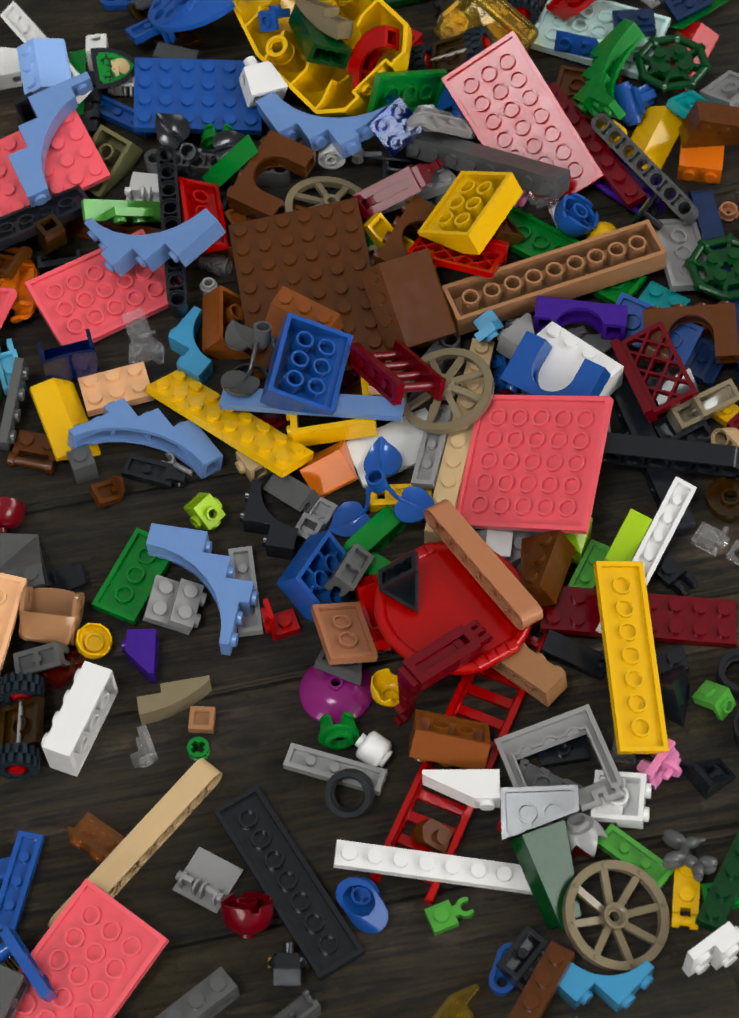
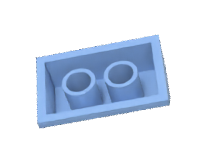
[17,38,72,95]

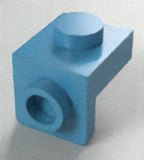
[473,309,504,342]

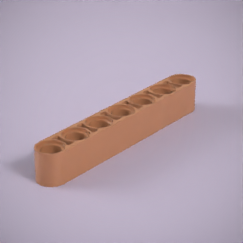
[424,499,543,630]

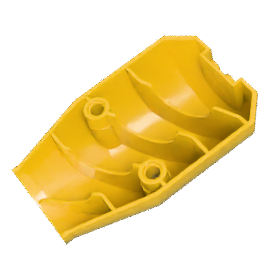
[232,0,412,118]

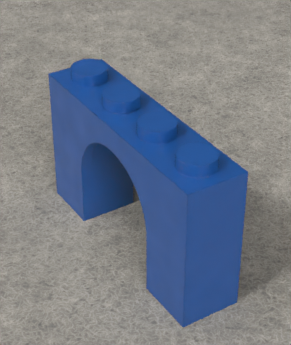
[500,331,611,396]

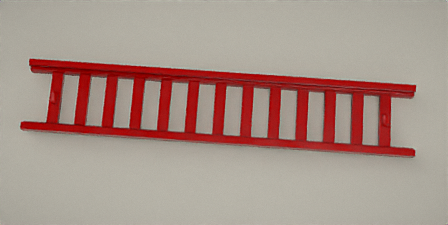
[370,620,546,905]

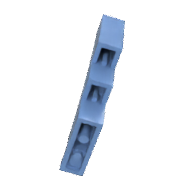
[8,72,93,207]

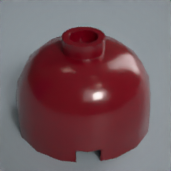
[0,497,26,533]
[221,891,273,938]

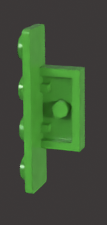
[81,199,161,225]

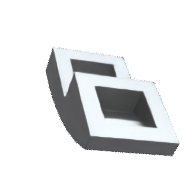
[295,497,339,540]

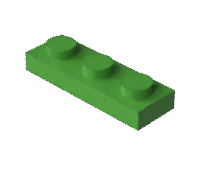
[597,823,675,889]

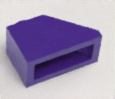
[122,629,159,684]

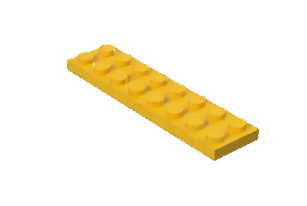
[146,370,314,478]
[593,561,669,754]

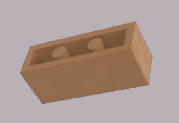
[492,642,567,707]

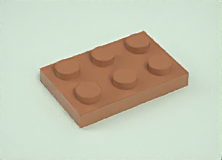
[311,602,378,665]

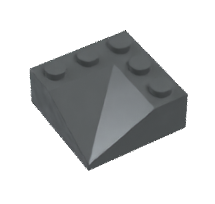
[0,533,47,589]

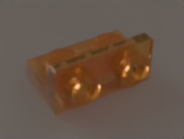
[67,812,125,864]

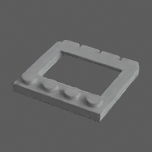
[494,704,624,830]

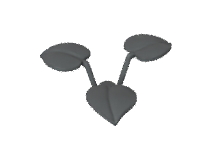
[221,319,276,396]

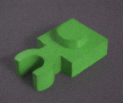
[424,897,474,936]

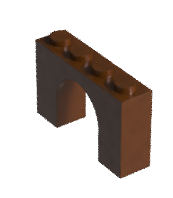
[226,130,316,219]
[372,194,436,266]
[643,301,739,369]

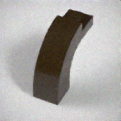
[31,213,67,255]

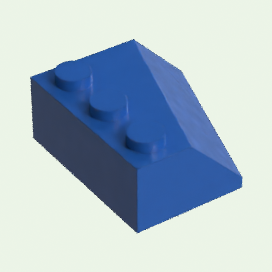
[276,530,346,622]

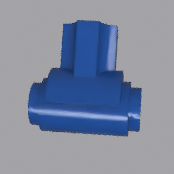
[614,81,657,127]

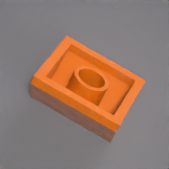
[299,440,358,497]

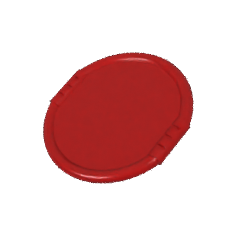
[374,541,532,675]

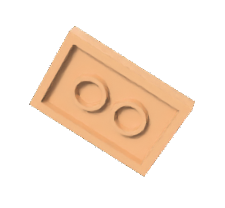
[78,361,155,417]

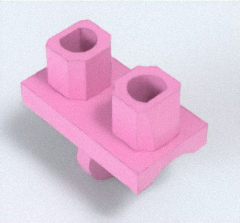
[636,738,683,790]

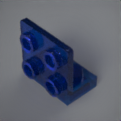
[367,93,423,156]

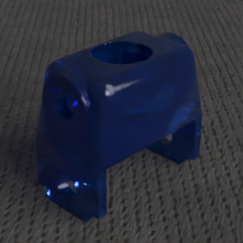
[37,329,99,383]

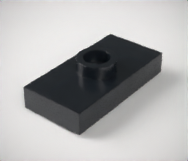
[537,735,590,768]

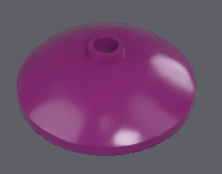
[299,664,373,725]

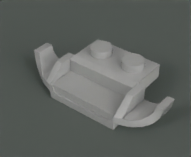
[406,105,478,143]

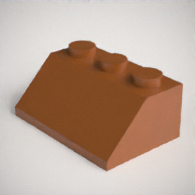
[202,285,251,360]
[266,286,344,340]
[409,709,491,769]

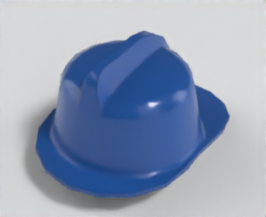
[336,876,389,934]

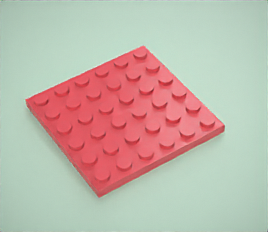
[456,394,614,534]

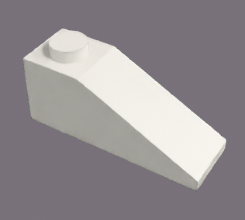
[422,769,500,811]

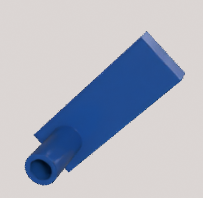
[0,927,58,1002]

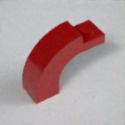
[347,25,400,90]
[355,574,392,651]

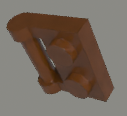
[0,246,33,279]
[7,429,58,475]

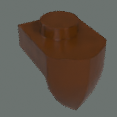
[89,475,125,509]
[410,819,453,854]

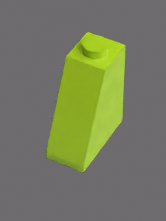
[603,508,653,561]

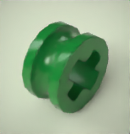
[187,737,210,762]

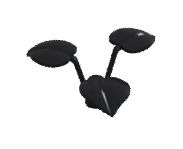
[155,113,245,182]

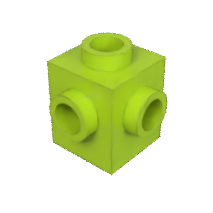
[183,492,226,530]

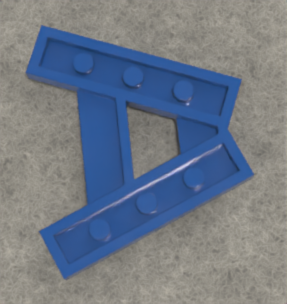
[0,831,45,932]

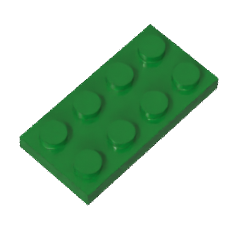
[366,69,449,114]
[91,528,172,626]

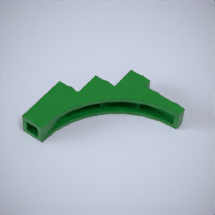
[573,18,645,120]

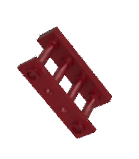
[347,339,445,405]

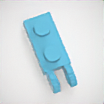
[0,338,27,395]

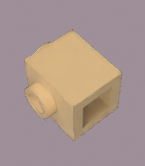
[235,451,272,483]

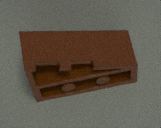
[679,100,739,148]
[520,530,576,607]

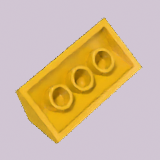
[627,106,684,170]
[29,377,101,461]

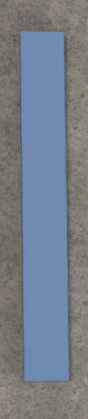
[219,388,406,422]

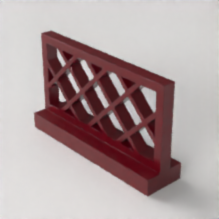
[610,321,699,423]

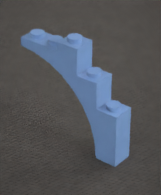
[256,91,395,159]
[84,208,226,277]
[68,398,223,479]
[146,523,259,656]

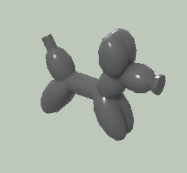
[662,829,718,882]

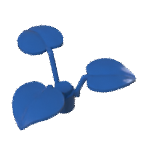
[328,436,434,538]

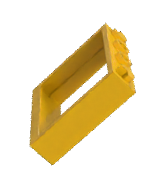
[286,351,378,447]

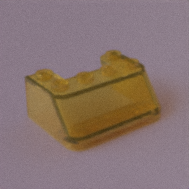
[434,0,539,51]

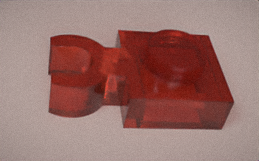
[41,649,86,690]

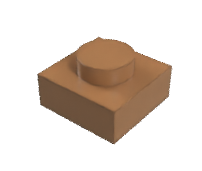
[188,706,216,734]

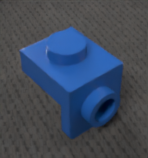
[258,5,290,32]

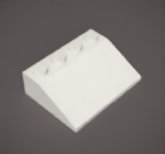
[537,321,624,396]

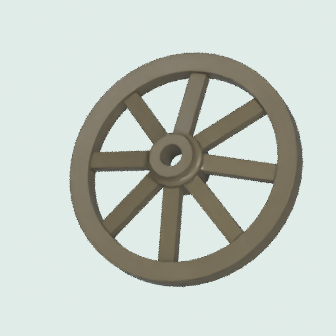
[284,176,373,236]
[403,348,494,434]
[562,860,670,972]

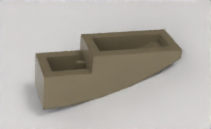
[295,0,354,40]
[665,378,739,434]
[137,675,212,725]

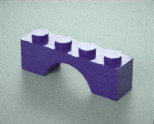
[533,296,628,341]

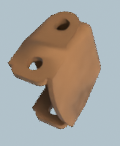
[19,585,85,646]

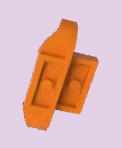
[0,255,39,324]

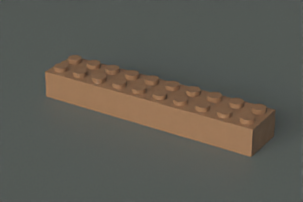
[442,219,667,335]

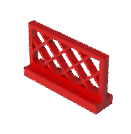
[406,236,509,279]

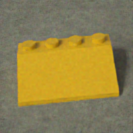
[417,171,523,255]

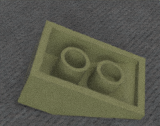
[87,124,143,198]

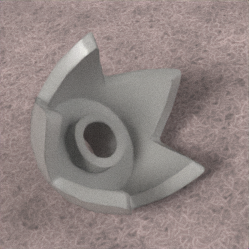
[565,813,608,857]

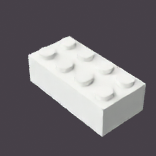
[41,661,119,777]

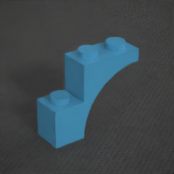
[168,306,214,384]
[556,960,655,1013]

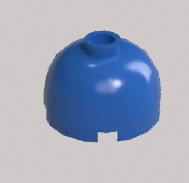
[554,193,599,238]

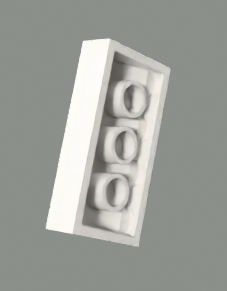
[346,408,428,488]

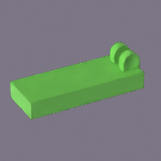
[568,539,610,589]

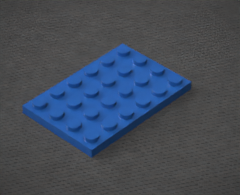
[134,57,261,135]

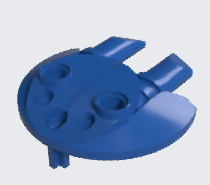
[148,0,235,44]

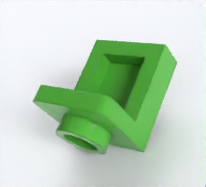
[692,680,736,721]

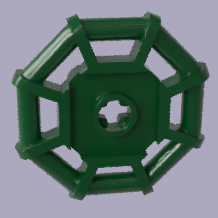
[633,32,711,94]
[684,233,739,301]

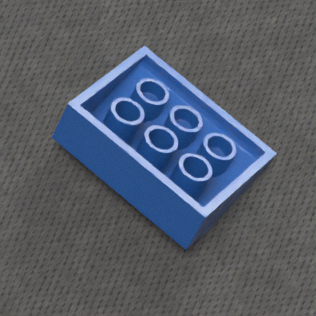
[260,312,353,415]

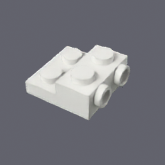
[591,770,652,829]
[682,921,739,977]

